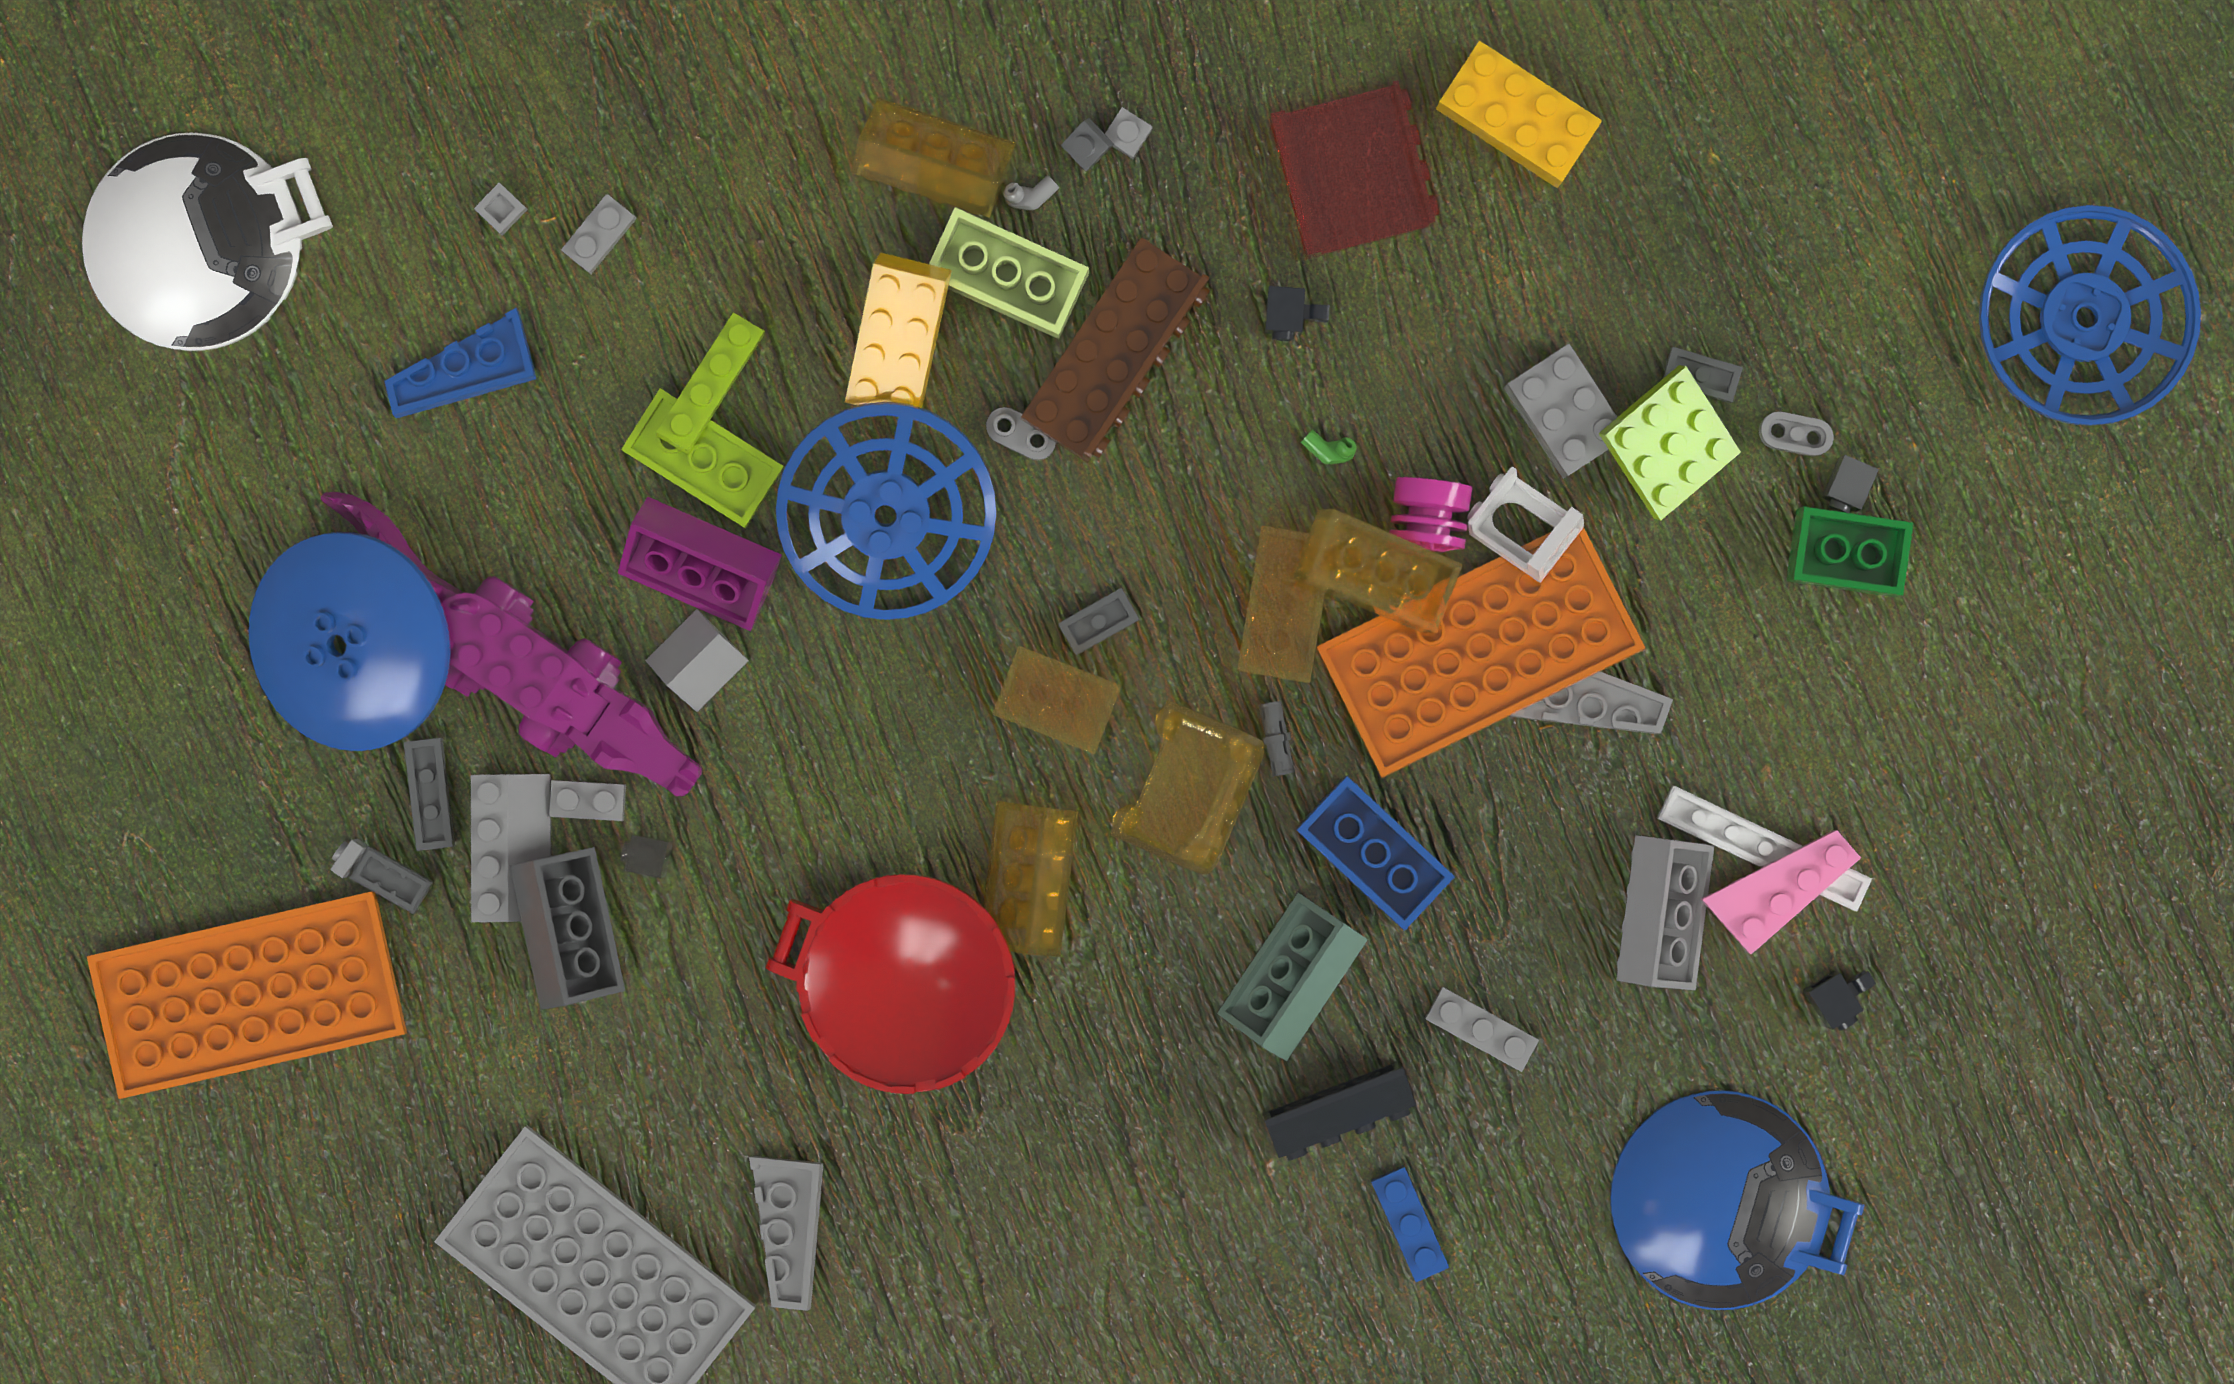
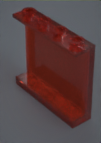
[1269,80,1439,260]

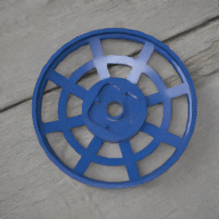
[1979,205,2201,426]
[776,402,996,620]

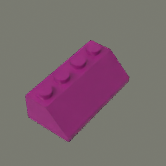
[617,497,782,631]

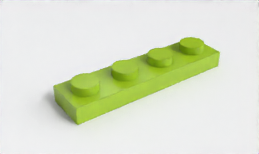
[656,312,765,454]

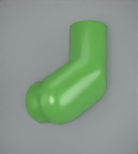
[1301,430,1357,465]

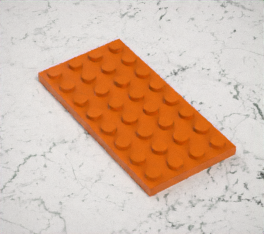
[1317,528,1645,779]
[87,891,407,1099]

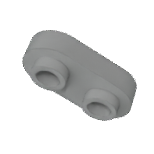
[986,407,1056,460]
[1759,412,1834,456]

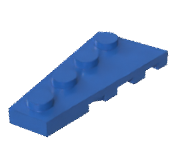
[384,308,536,419]

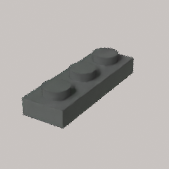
[404,738,455,851]

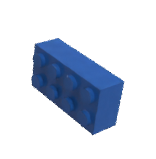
[1295,776,1455,930]

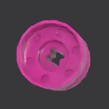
[1388,477,1472,552]

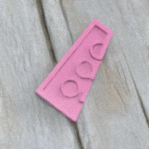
[1701,830,1861,954]

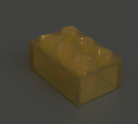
[992,646,1122,754]

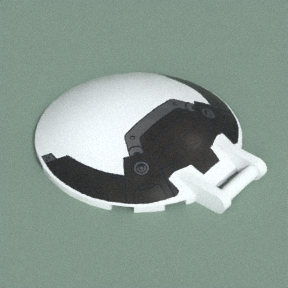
[82,133,333,351]

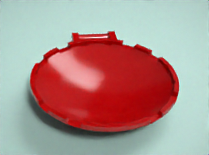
[765,874,1016,1094]

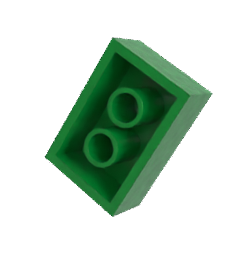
[1786,507,1914,597]

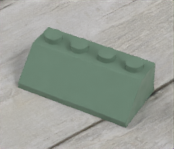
[1217,893,1368,1061]

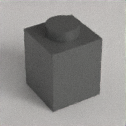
[1821,455,1879,513]

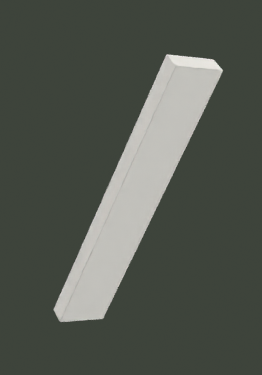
[1657,785,1872,912]

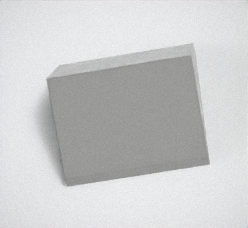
[645,609,749,712]

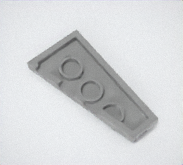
[1509,672,1673,734]
[749,1156,823,1311]

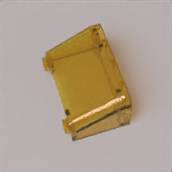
[1110,700,1265,875]

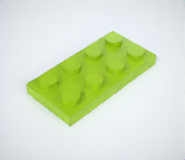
[621,388,785,528]

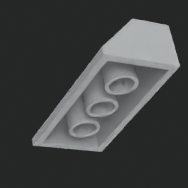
[471,774,551,922]
[1616,835,1714,990]

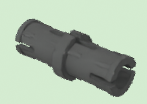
[1258,701,1295,777]

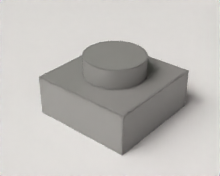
[1105,107,1153,159]
[474,182,528,236]
[330,839,368,878]

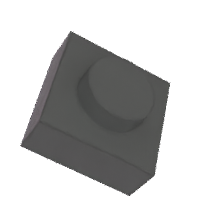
[1061,118,1114,171]

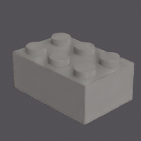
[1503,344,1617,479]

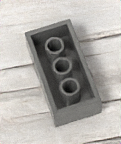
[510,847,625,1010]

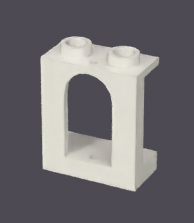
[1467,467,1584,583]

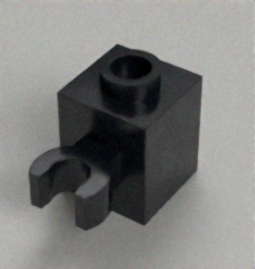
[1264,286,1330,342]
[1803,970,1876,1031]

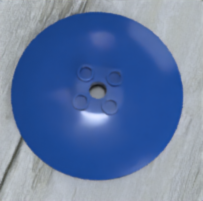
[248,532,450,751]

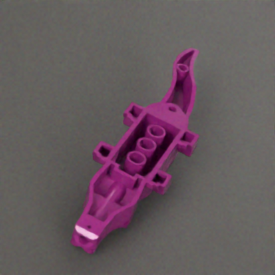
[321,492,702,796]

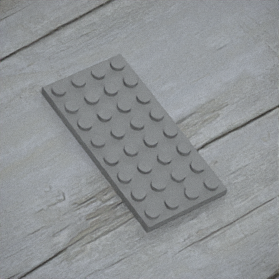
[434,1125,756,1384]

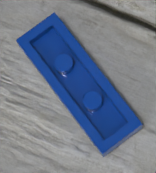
[1370,1166,1449,1282]

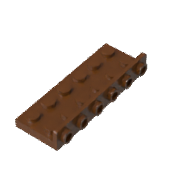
[1021,237,1211,463]

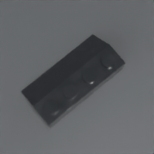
[1262,1061,1416,1161]

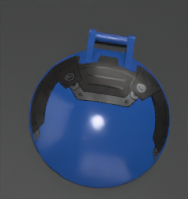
[1610,1090,1865,1310]

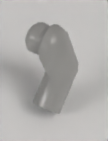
[1004,175,1059,210]

